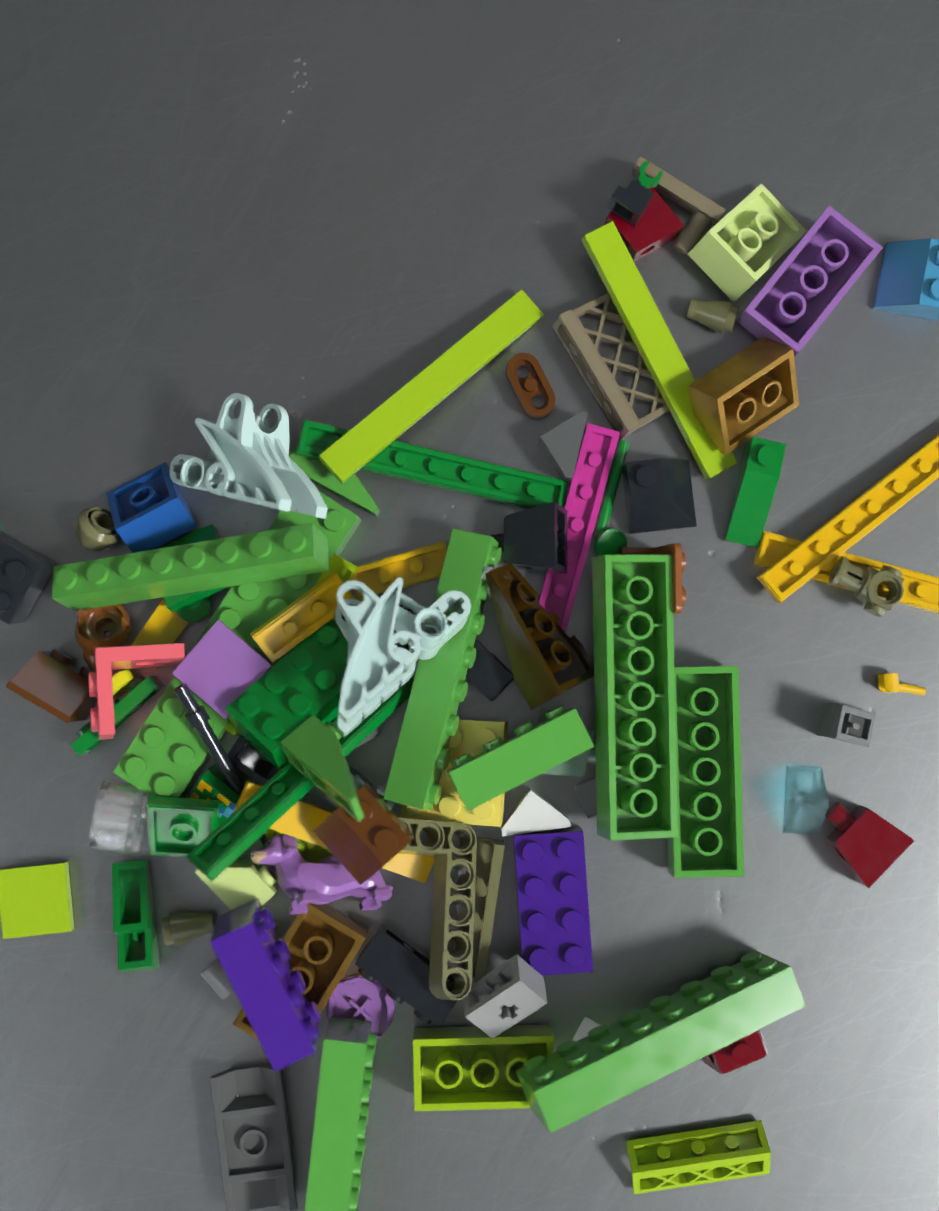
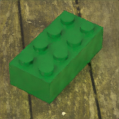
[225,619,348,771]

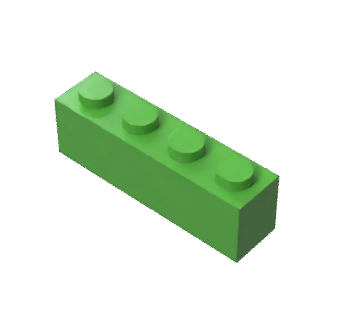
[446,705,594,811]

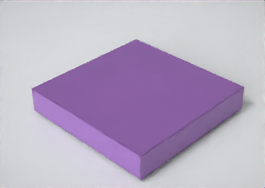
[172,620,273,719]

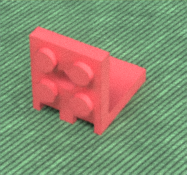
[88,643,185,740]

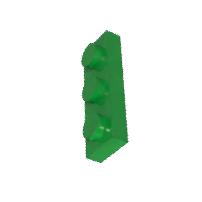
[70,675,165,756]

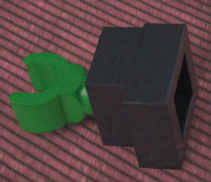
[607,161,663,227]

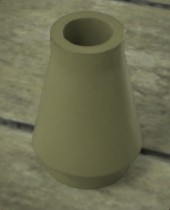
[687,298,739,334]
[162,912,214,947]

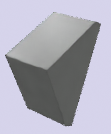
[539,411,588,483]
[817,702,876,747]

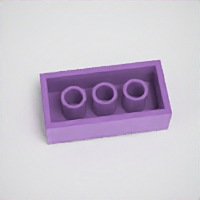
[737,205,883,357]

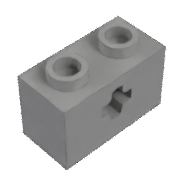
[464,954,547,1039]

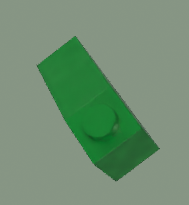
[724,437,786,548]

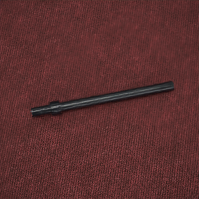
[174,683,269,847]

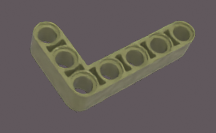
[398,817,477,1000]

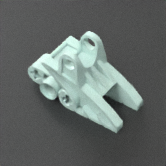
[169,393,328,519]
[335,577,471,737]

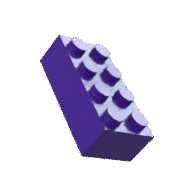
[513,826,593,975]
[210,898,321,1071]

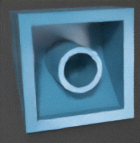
[873,238,939,321]

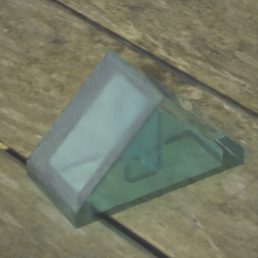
[783,765,829,835]

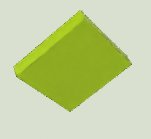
[0,861,75,939]

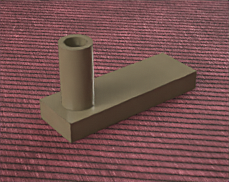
[632,156,726,256]

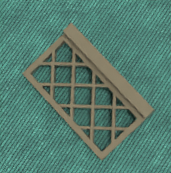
[552,292,670,440]

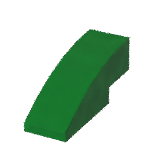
[112,859,160,973]

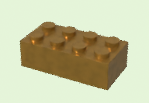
[232,903,368,1040]

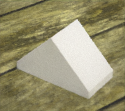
[501,788,571,836]

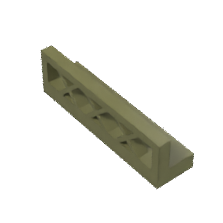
[452,836,505,983]

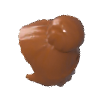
[75,604,131,671]

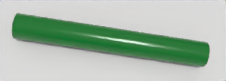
[592,439,630,538]

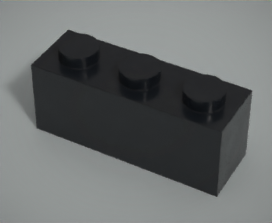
[355,924,458,1026]

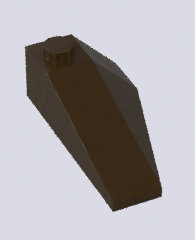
[485,563,594,710]

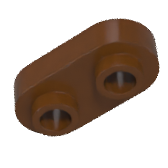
[506,353,556,419]

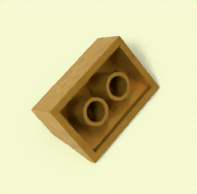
[689,336,799,455]

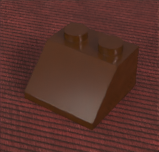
[6,649,97,723]
[313,783,414,885]

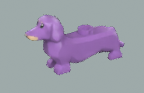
[250,834,393,915]

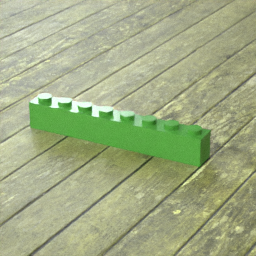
[52,523,329,611]
[383,528,502,810]

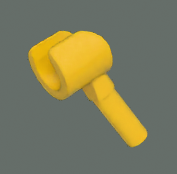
[878,673,926,696]

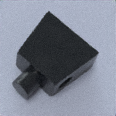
[490,502,567,574]

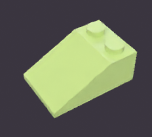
[688,183,807,302]

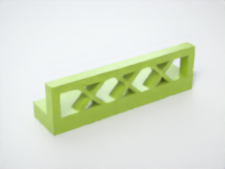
[626,1120,771,1194]

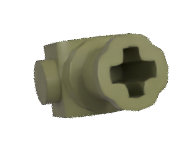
[828,556,904,617]

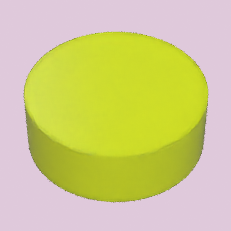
[112,669,137,700]

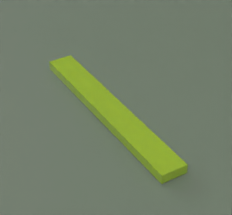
[581,221,737,480]
[319,289,544,484]

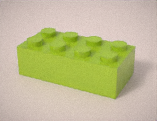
[413,1024,554,1111]

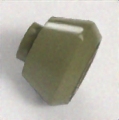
[76,507,121,551]

